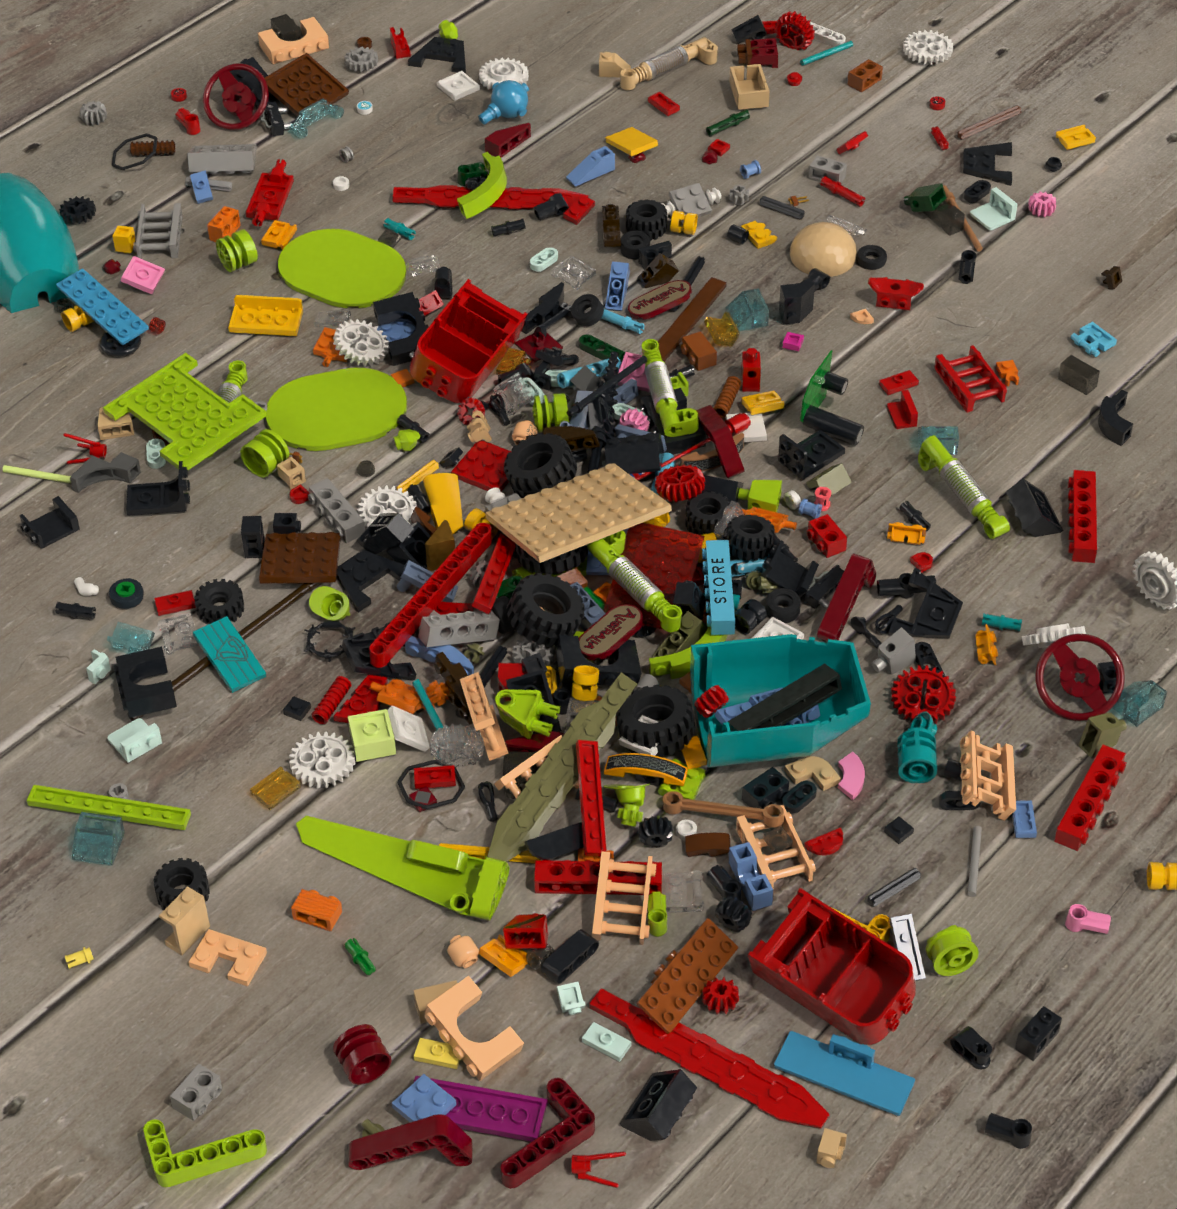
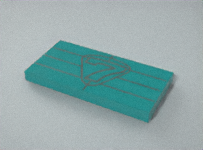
[193,616,266,693]

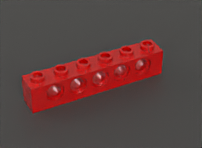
[1068,470,1097,563]
[1054,744,1127,851]
[534,860,662,895]

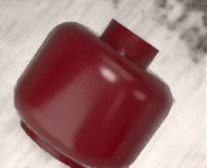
[702,150,718,165]
[628,152,646,163]
[103,259,121,275]

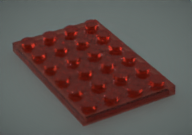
[603,523,705,629]

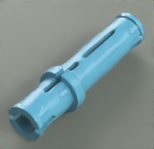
[601,309,645,334]

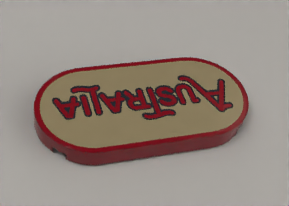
[628,280,692,320]
[579,604,643,660]

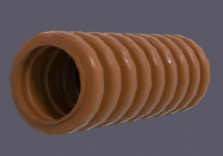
[714,376,741,418]

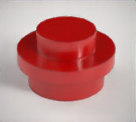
[787,72,802,86]

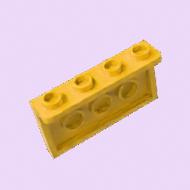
[228,295,303,336]

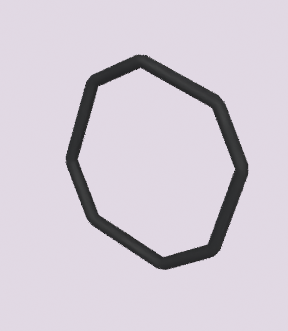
[112,133,158,170]
[397,760,465,809]

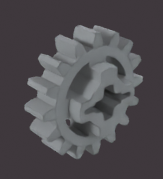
[345,47,378,72]
[512,637,555,668]

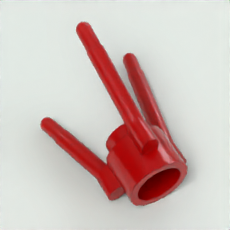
[63,433,107,464]
[571,1152,626,1188]

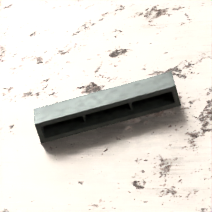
[728,663,842,732]

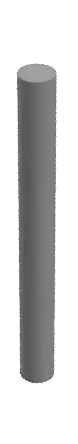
[968,826,982,897]

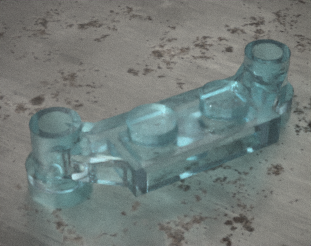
[289,99,344,139]

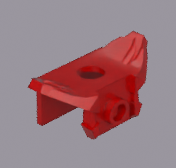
[868,277,924,310]

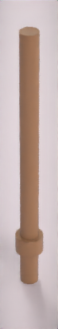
[943,185,983,252]

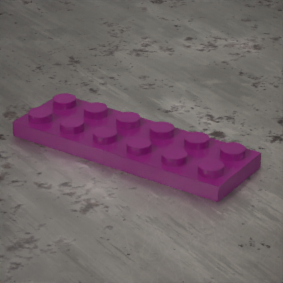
[413,1076,548,1142]

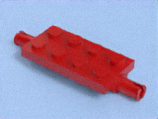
[246,159,294,227]

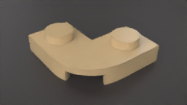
[784,756,841,791]

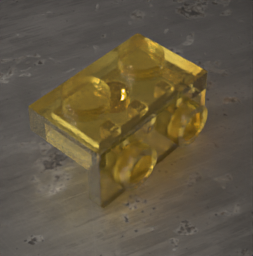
[704,312,740,346]

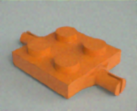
[313,324,348,367]
[734,506,797,533]
[370,679,435,714]

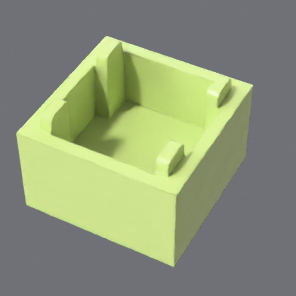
[348,709,396,762]

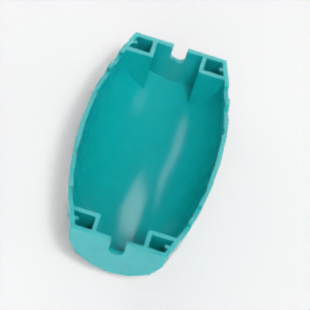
[0,173,79,313]

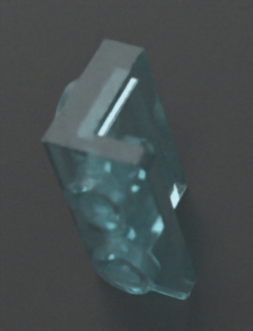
[106,622,155,653]

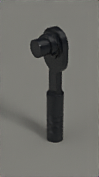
[850,616,882,649]

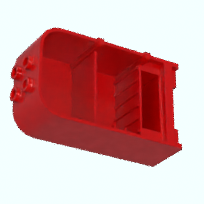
[410,279,528,403]
[748,888,916,1045]

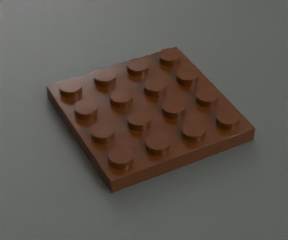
[265,53,349,122]
[259,532,341,584]

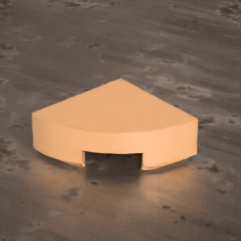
[850,309,874,324]

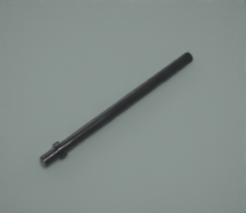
[567,356,648,417]

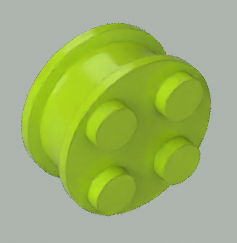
[926,925,979,976]

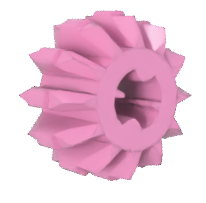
[1028,191,1056,218]
[619,408,650,431]

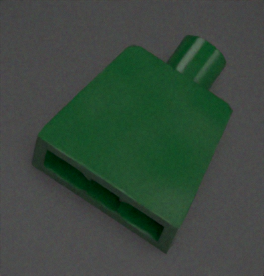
[904,183,946,212]

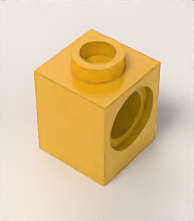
[113,226,136,253]

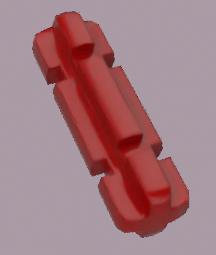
[931,126,949,150]

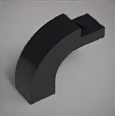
[1098,390,1133,446]

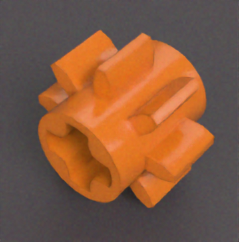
[426,680,449,706]

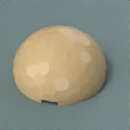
[790,222,857,277]

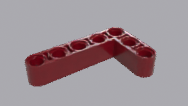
[696,405,745,479]
[817,553,877,641]
[501,1078,595,1189]
[348,1114,472,1170]

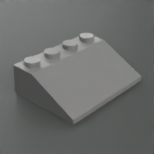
[188,144,257,174]

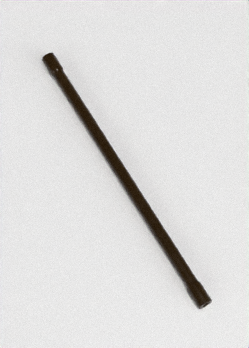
[127,583,322,721]

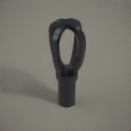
[490,394,510,426]
[874,605,903,634]
[478,781,498,822]

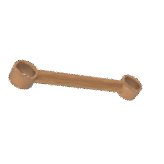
[663,791,784,828]

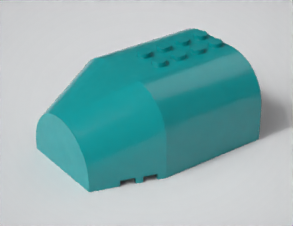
[690,634,871,768]

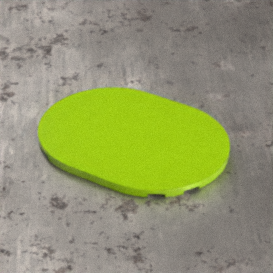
[278,229,406,308]
[266,368,407,451]

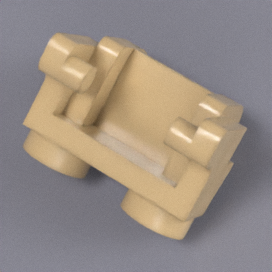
[467,410,492,443]

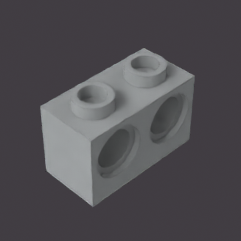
[809,155,847,183]
[170,1064,222,1121]

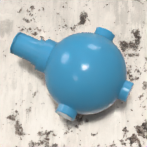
[478,80,529,125]

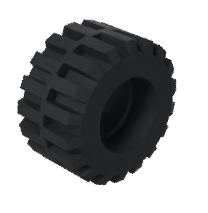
[626,199,667,240]
[685,491,732,539]
[726,515,775,560]
[154,858,210,910]

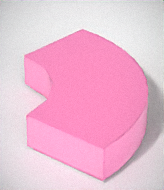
[838,751,865,800]

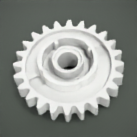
[479,57,529,90]
[1132,551,1177,610]
[1022,623,1086,648]

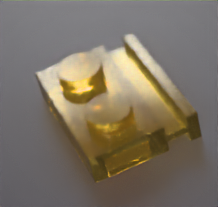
[250,767,301,810]

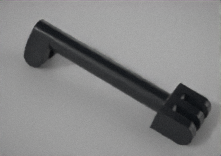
[534,302,573,338]

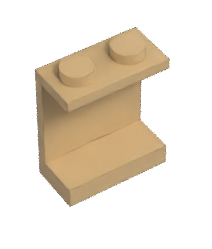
[159,886,210,956]

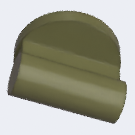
[757,576,777,593]
[362,1119,384,1137]

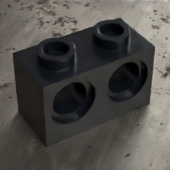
[241,516,265,558]
[673,580,706,620]
[742,767,789,809]
[1015,1006,1062,1061]

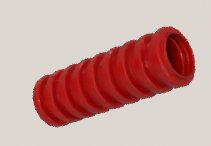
[312,676,352,724]

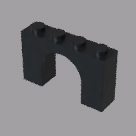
[373,292,429,366]
[639,388,706,455]
[555,635,642,686]
[113,646,177,718]

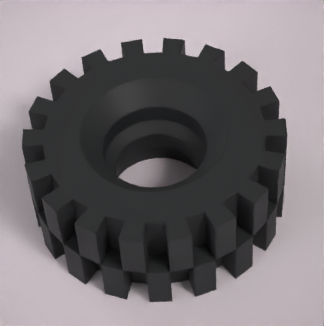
[194,579,244,624]

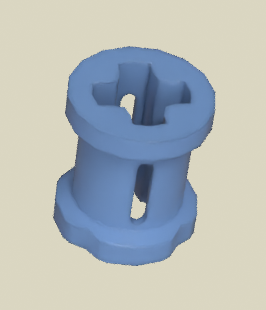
[740,160,761,179]
[798,498,822,519]

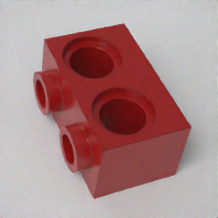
[807,514,847,558]

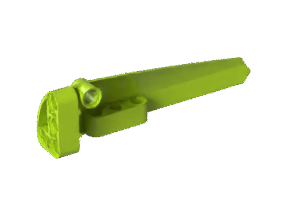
[296,816,510,921]

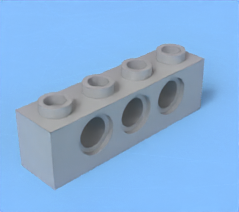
[308,478,365,543]
[418,610,500,647]

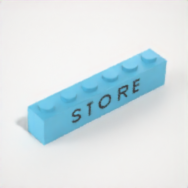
[702,540,735,635]

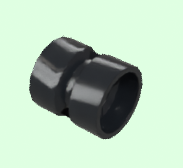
[734,599,767,635]

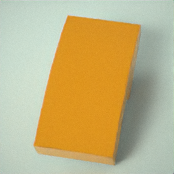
[681,736,707,769]

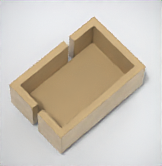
[729,64,770,110]

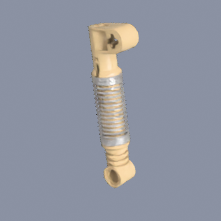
[620,37,718,90]

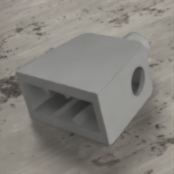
[872,628,916,674]

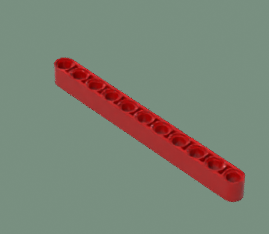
[370,523,491,668]

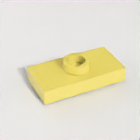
[414,1038,460,1069]

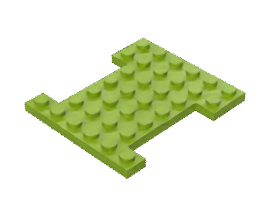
[103,353,267,470]

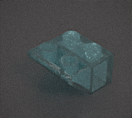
[725,288,769,332]
[1112,680,1167,727]
[72,812,125,865]

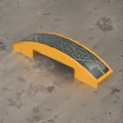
[604,753,688,786]

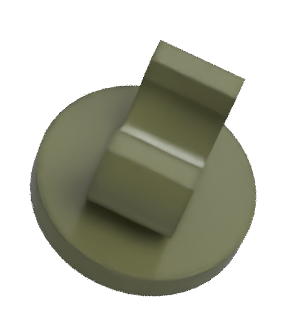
[746,571,762,590]
[464,642,485,664]

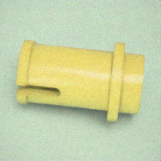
[65,947,94,969]

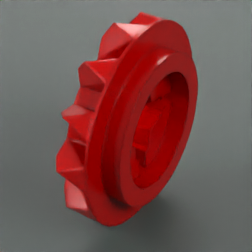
[457,398,485,426]

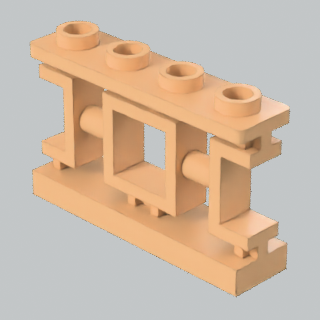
[959,730,1016,821]

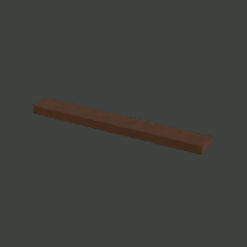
[658,277,727,362]

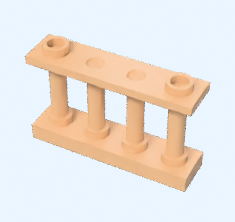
[460,672,509,761]
[494,735,579,799]
[736,805,816,888]
[592,851,656,945]

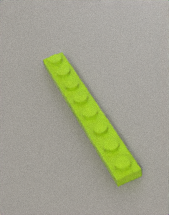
[27,785,191,830]

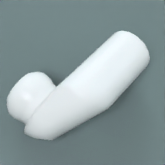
[74,577,99,596]

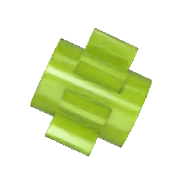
[617,803,643,827]

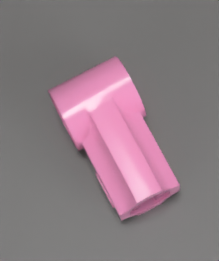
[1065,904,1111,934]

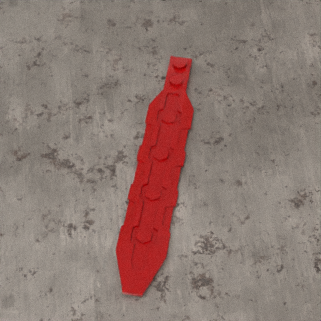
[393,185,588,209]
[589,988,830,1129]

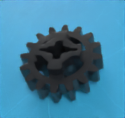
[59,196,96,224]

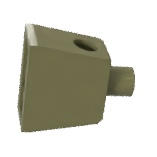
[1078,712,1127,758]

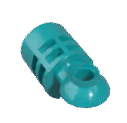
[897,711,937,783]

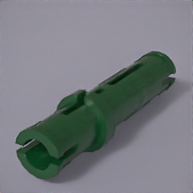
[706,109,750,136]

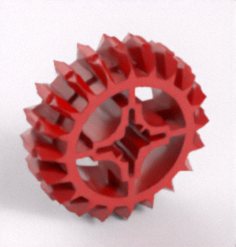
[774,11,815,50]
[655,464,705,502]

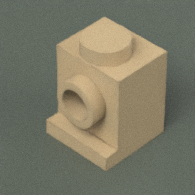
[277,457,306,489]
[816,1128,847,1168]

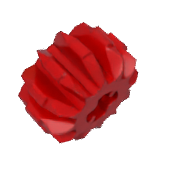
[694,685,729,718]
[702,977,739,1014]

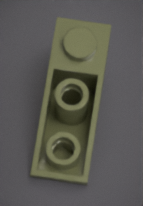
[652,611,708,658]

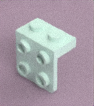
[970,187,1018,230]
[108,718,162,763]

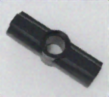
[877,573,936,598]

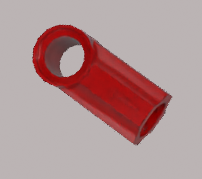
[175,108,201,135]

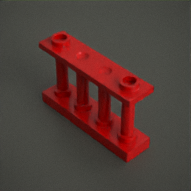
[934,345,1007,412]

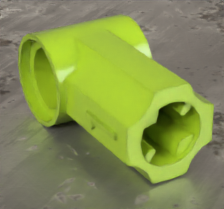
[648,892,667,937]

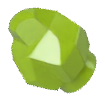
[438,20,458,39]
[393,429,420,451]

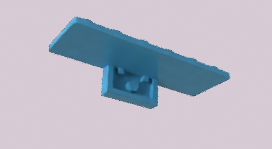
[56,269,149,345]
[774,1031,915,1116]

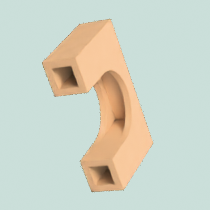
[258,17,329,64]
[425,976,524,1081]

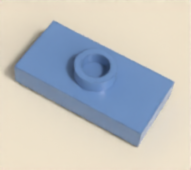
[190,170,213,204]
[1012,800,1037,838]

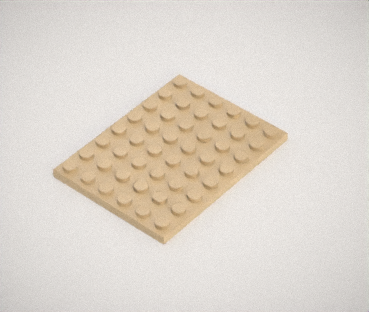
[485,463,672,563]

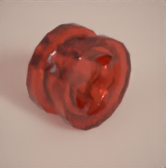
[149,317,166,334]

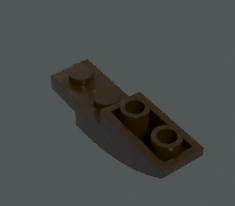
[602,204,621,247]
[526,426,600,452]
[434,652,473,725]

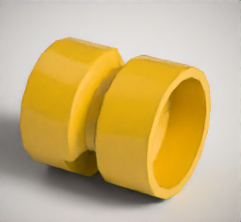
[670,210,698,235]
[61,305,94,332]
[464,508,499,540]
[571,665,599,701]
[1147,862,1177,890]

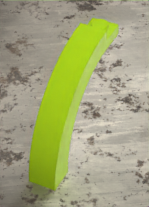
[457,152,507,219]
[649,600,728,679]

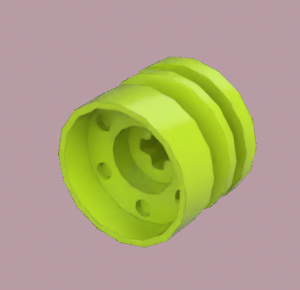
[216,229,258,272]
[532,393,569,433]
[240,429,289,478]

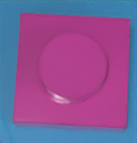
[782,332,804,351]

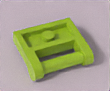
[658,759,706,800]

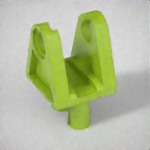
[495,689,560,739]

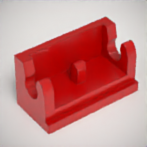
[390,27,411,59]

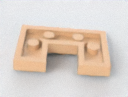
[189,929,267,986]

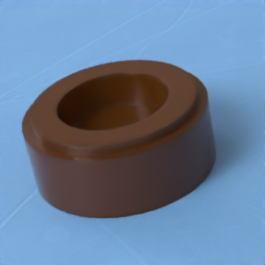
[357,37,372,49]

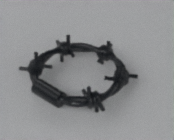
[304,621,356,662]

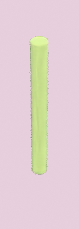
[3,465,71,484]

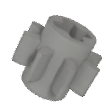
[729,185,749,205]

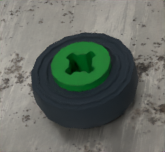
[109,578,144,609]

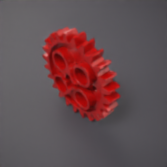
[891,665,956,724]

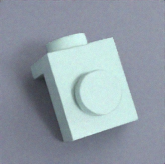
[86,649,111,684]
[556,982,586,1015]

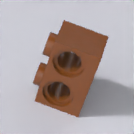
[848,59,883,93]

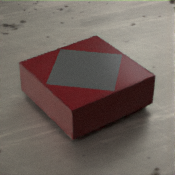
[409,786,437,813]

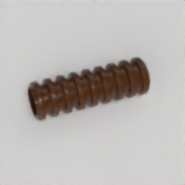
[130,140,175,156]

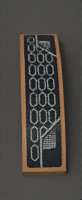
[680,432,744,472]

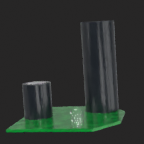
[800,350,864,446]

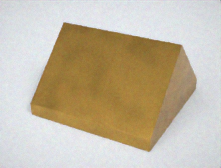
[425,520,455,571]

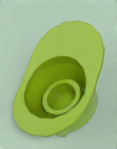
[309,586,350,621]
[603,784,649,806]

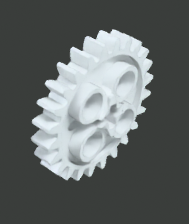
[903,30,953,65]
[333,319,389,367]
[357,485,417,528]
[289,732,355,788]

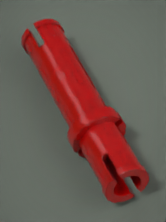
[820,176,865,207]

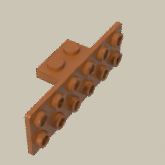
[637,918,738,1034]

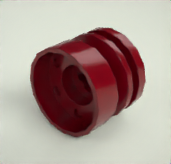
[333,1024,392,1085]

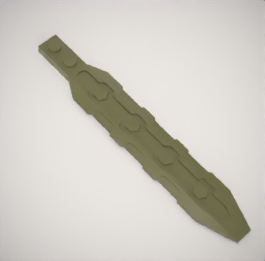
[487,672,637,862]

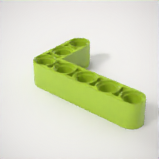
[143,1119,267,1187]

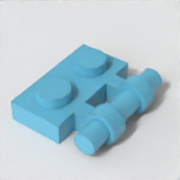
[1071,322,1117,357]

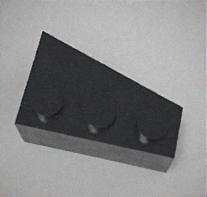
[356,513,414,554]

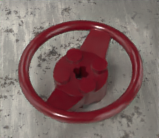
[203,63,268,130]
[1035,634,1125,721]

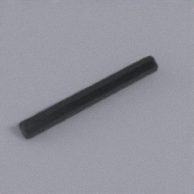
[669,256,705,312]
[455,645,507,719]

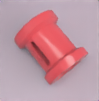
[814,487,831,511]

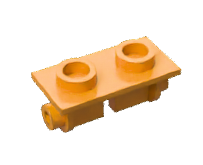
[887,522,926,545]
[975,624,998,665]

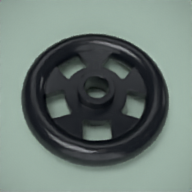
[100,332,141,357]

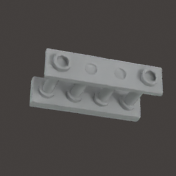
[133,203,183,259]

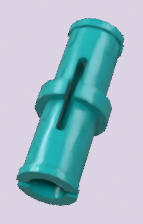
[383,218,416,240]
[982,613,1022,631]

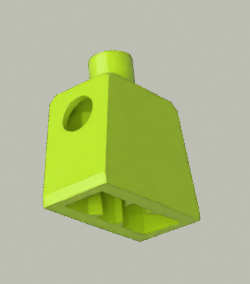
[738,480,782,512]

